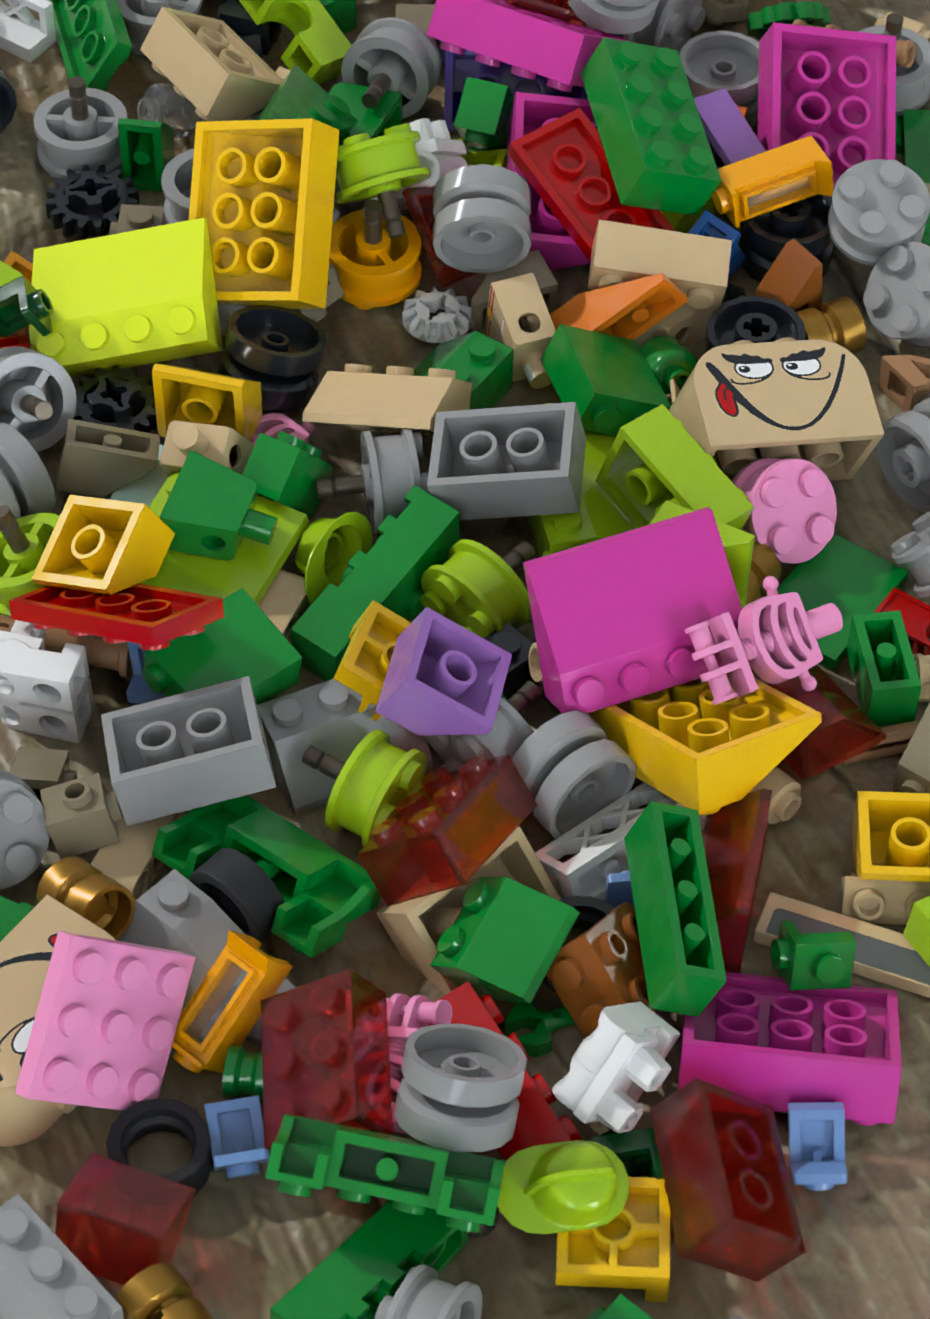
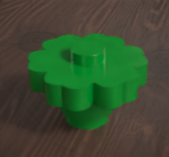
[746,1,831,40]

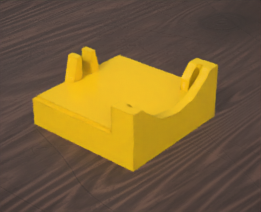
[333,600,411,721]
[555,1177,670,1303]

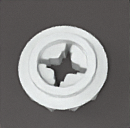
[402,286,471,343]

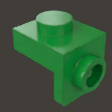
[770,920,856,991]

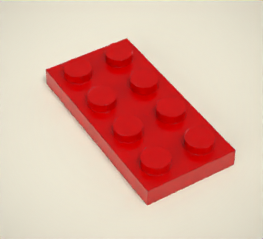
[507,108,676,262]
[9,583,224,651]

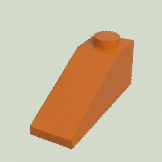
[550,273,689,340]

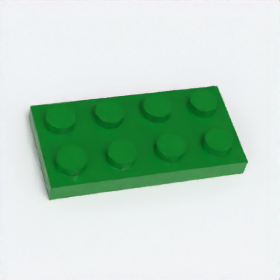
[48,0,132,91]

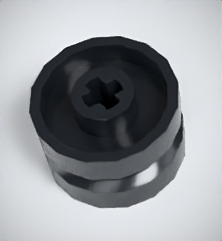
[738,194,834,282]
[704,296,806,354]
[217,305,327,412]

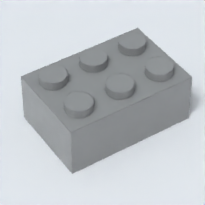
[427,402,586,520]

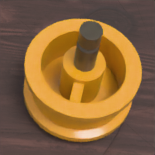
[329,199,422,310]

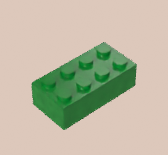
[580,37,721,215]

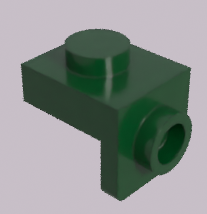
[0,276,53,338]
[590,1127,674,1180]

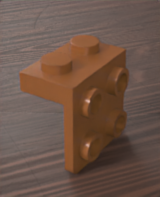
[546,902,659,1038]

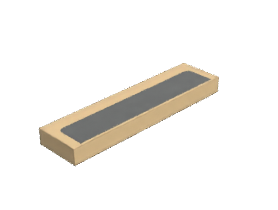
[753,892,930,998]

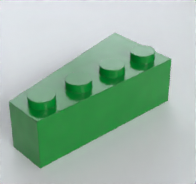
[257,65,358,146]
[291,485,459,681]
[270,1199,468,1319]

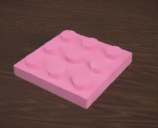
[15,931,195,1111]

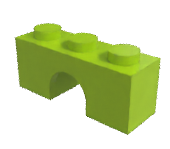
[239,0,352,84]

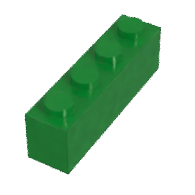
[624,801,727,1017]

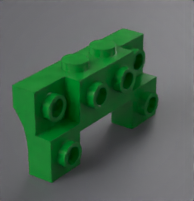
[152,795,385,958]
[265,1113,506,1233]

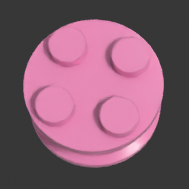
[732,458,837,564]

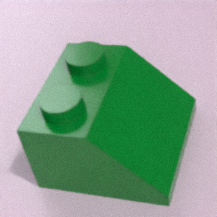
[413,331,513,410]
[430,877,580,1004]

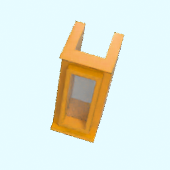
[712,135,834,228]
[172,930,293,1074]

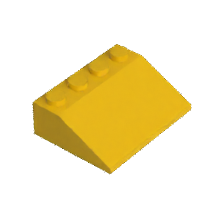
[189,118,339,309]
[588,674,822,815]

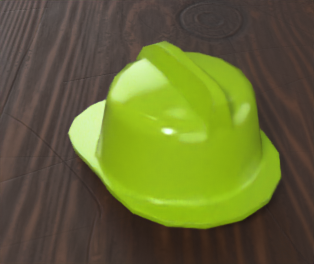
[295,511,373,606]
[498,1140,629,1234]

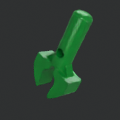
[504,1002,576,1057]

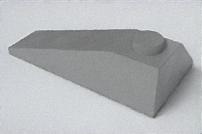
[118,869,325,1057]

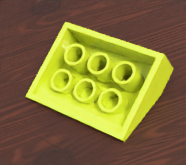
[29,217,223,378]

